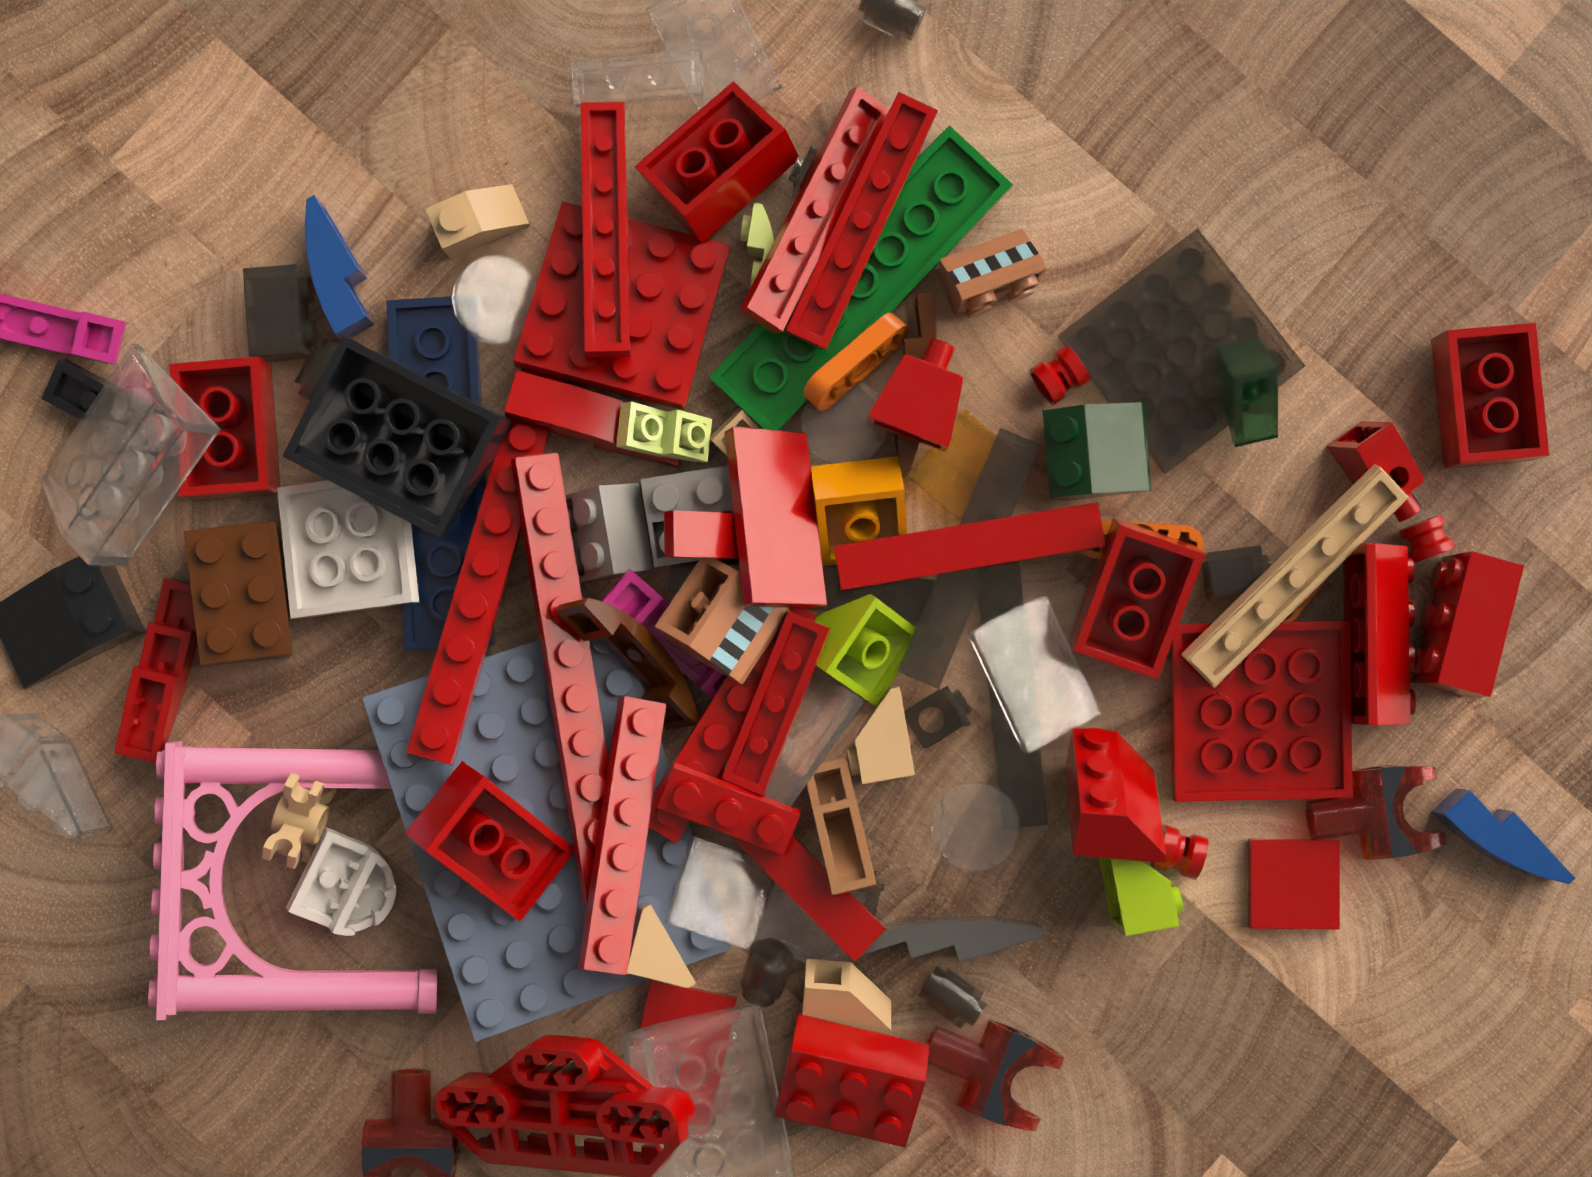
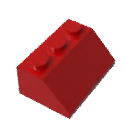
[634,81,800,244]
[1065,727,1166,863]

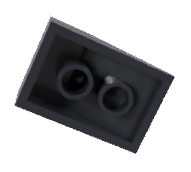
[0,550,146,689]

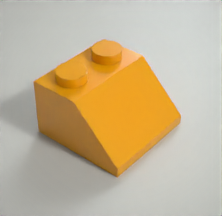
[811,456,907,567]

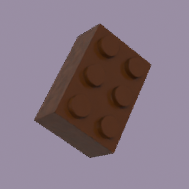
[183,521,293,667]

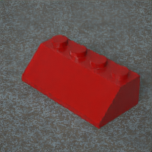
[1343,543,1416,725]

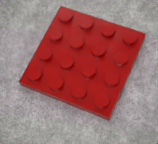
[513,201,730,411]
[1170,620,1353,802]

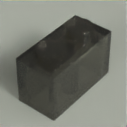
[243,264,317,362]

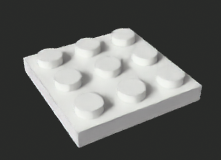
[277,480,419,619]

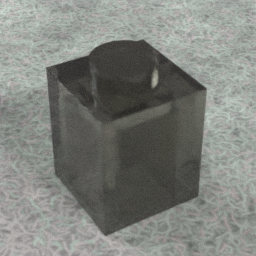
[1201,545,1271,598]

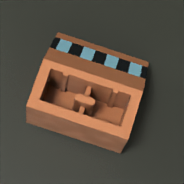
[937,228,1047,318]
[654,558,790,685]

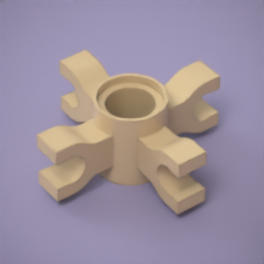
[262,773,337,869]

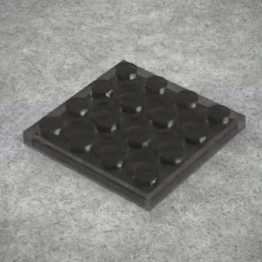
[1058,228,1306,474]

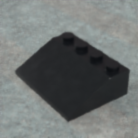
[282,336,513,539]

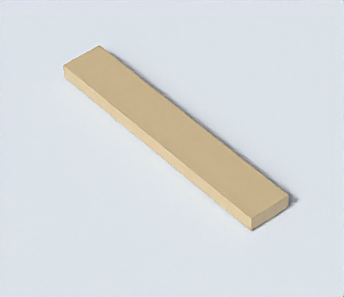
[1181,464,1409,688]

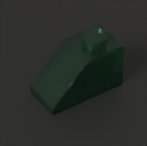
[1217,337,1278,447]

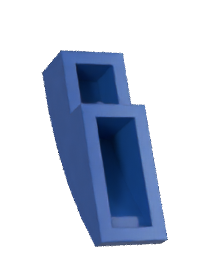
[305,195,374,339]
[1431,788,1575,884]

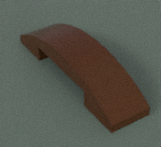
[556,598,699,730]

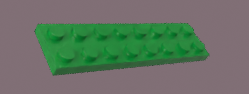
[709,125,1013,431]

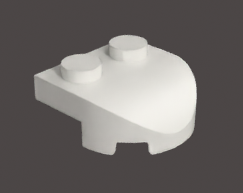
[286,827,396,936]

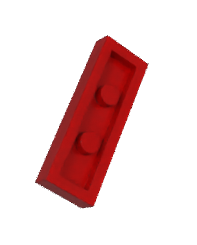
[657,762,800,855]

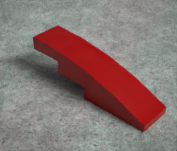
[504,370,681,468]
[114,578,198,763]

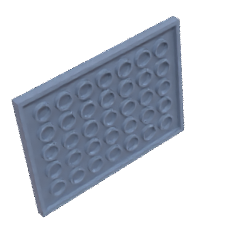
[362,638,731,1042]

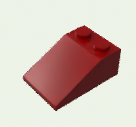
[404,761,574,922]

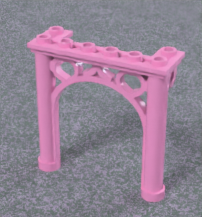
[148,741,437,1020]

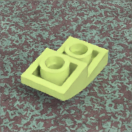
[740,203,774,286]
[616,402,712,463]

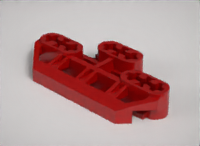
[434,1034,695,1177]

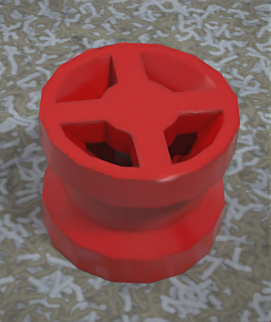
[1400,514,1455,563]

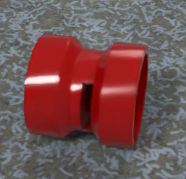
[1029,345,1090,406]
[1151,825,1209,880]

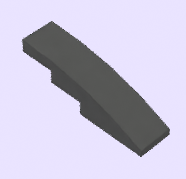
[864,916,1045,963]

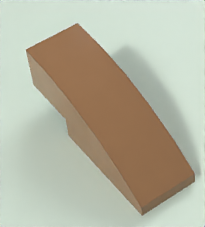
[803,757,877,896]

